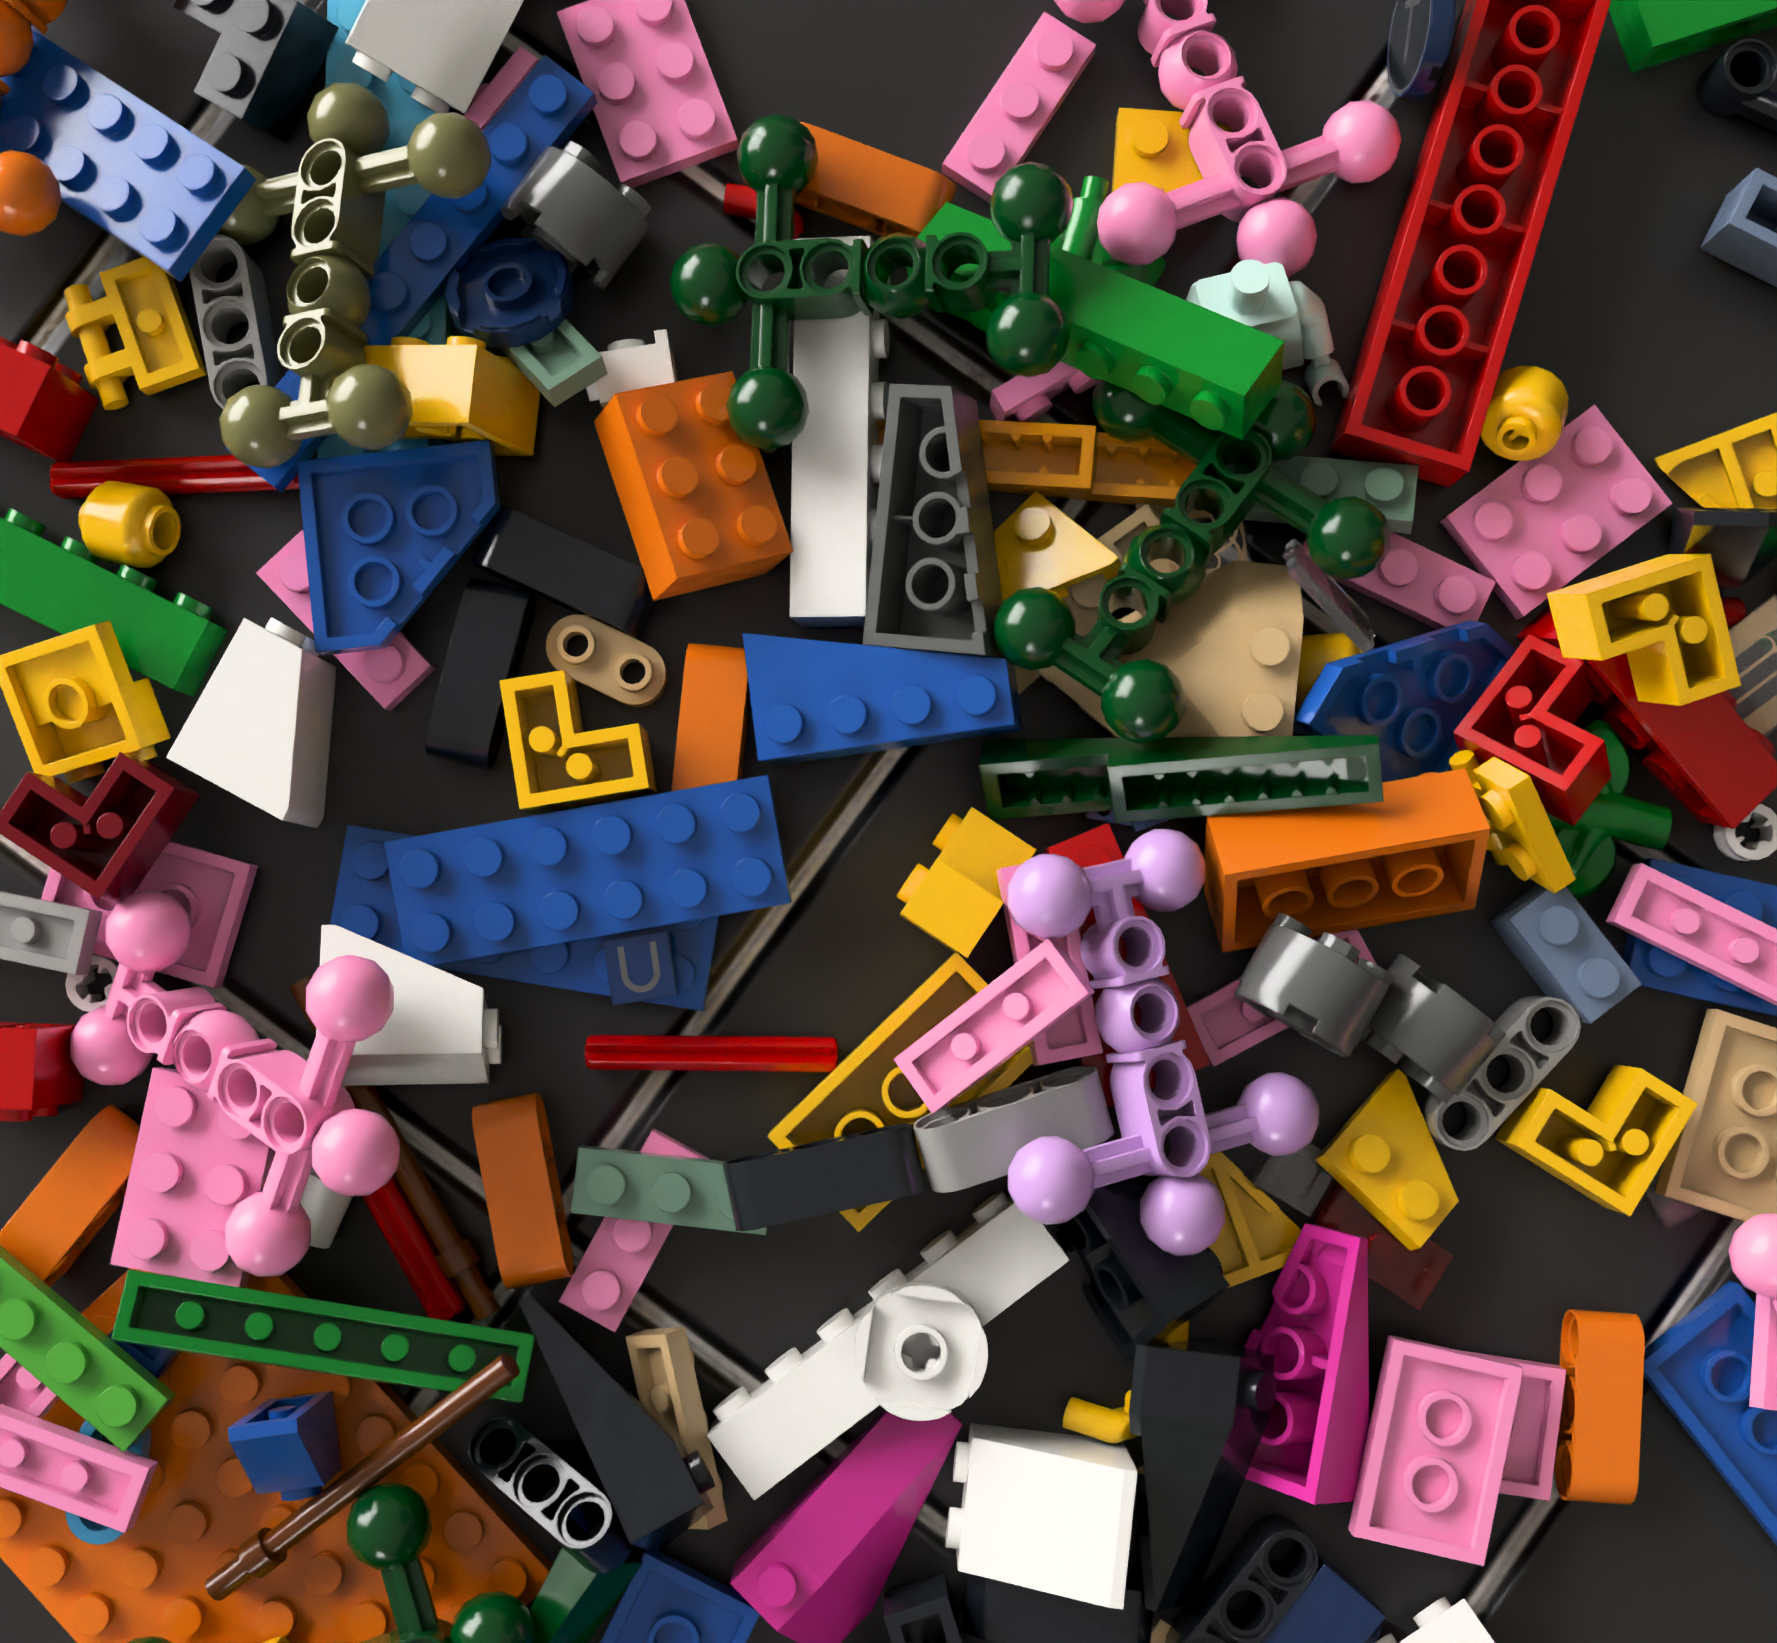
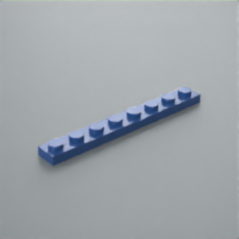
[225,55,598,493]

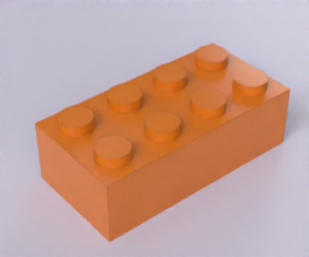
[1204,768,1490,953]

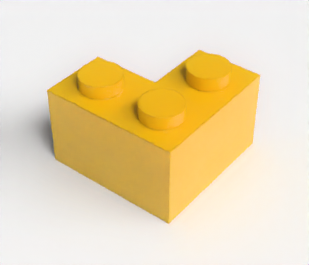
[363,336,540,456]
[1547,554,1741,706]
[500,670,657,814]
[897,807,1036,958]
[1495,1064,1698,1216]

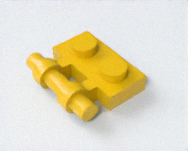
[63,257,207,410]
[1449,750,1576,894]

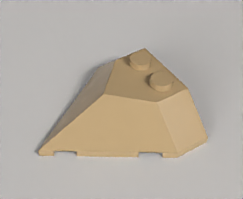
[1035,560,1304,738]

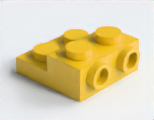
[0,620,171,784]

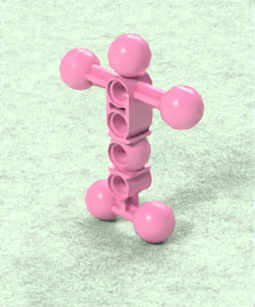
[1054,0,1402,278]
[70,890,400,1277]

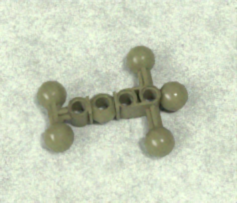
[216,82,491,469]

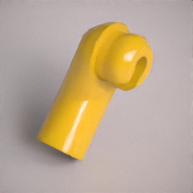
[1063,1390,1139,1444]

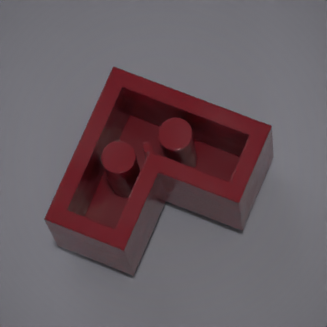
[0,752,201,901]

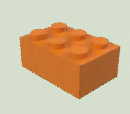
[594,371,793,601]

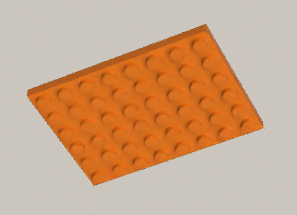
[0,1268,553,1643]

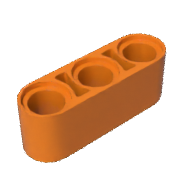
[795,122,957,237]
[671,643,750,791]
[472,1092,574,1289]
[0,1104,140,1287]
[1554,1309,1645,1505]

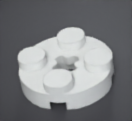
[854,1281,988,1421]

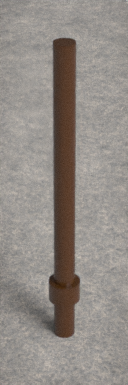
[289,975,501,1321]
[205,1353,520,1601]

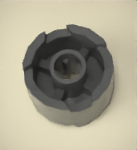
[501,141,652,291]
[1234,912,1395,1057]
[1361,954,1506,1104]

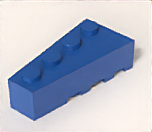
[742,633,1023,766]

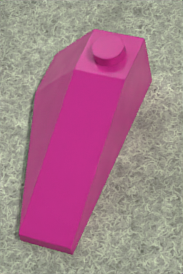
[1244,1223,1369,1505]
[730,1409,962,1643]

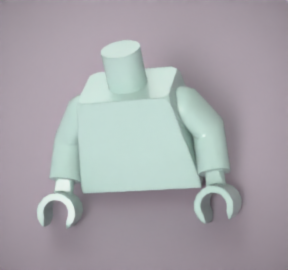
[1186,259,1349,406]

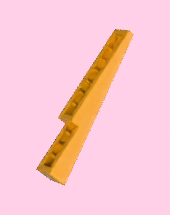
[877,420,1197,507]

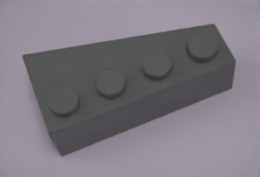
[862,384,1006,659]

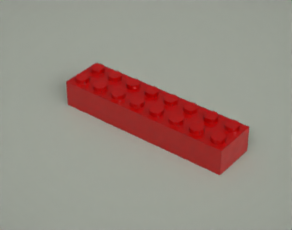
[1329,0,1611,488]

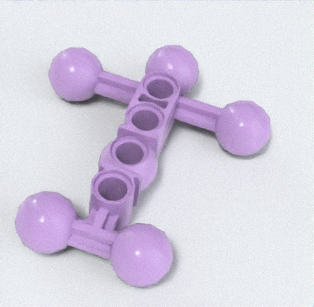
[1007,829,1319,1256]

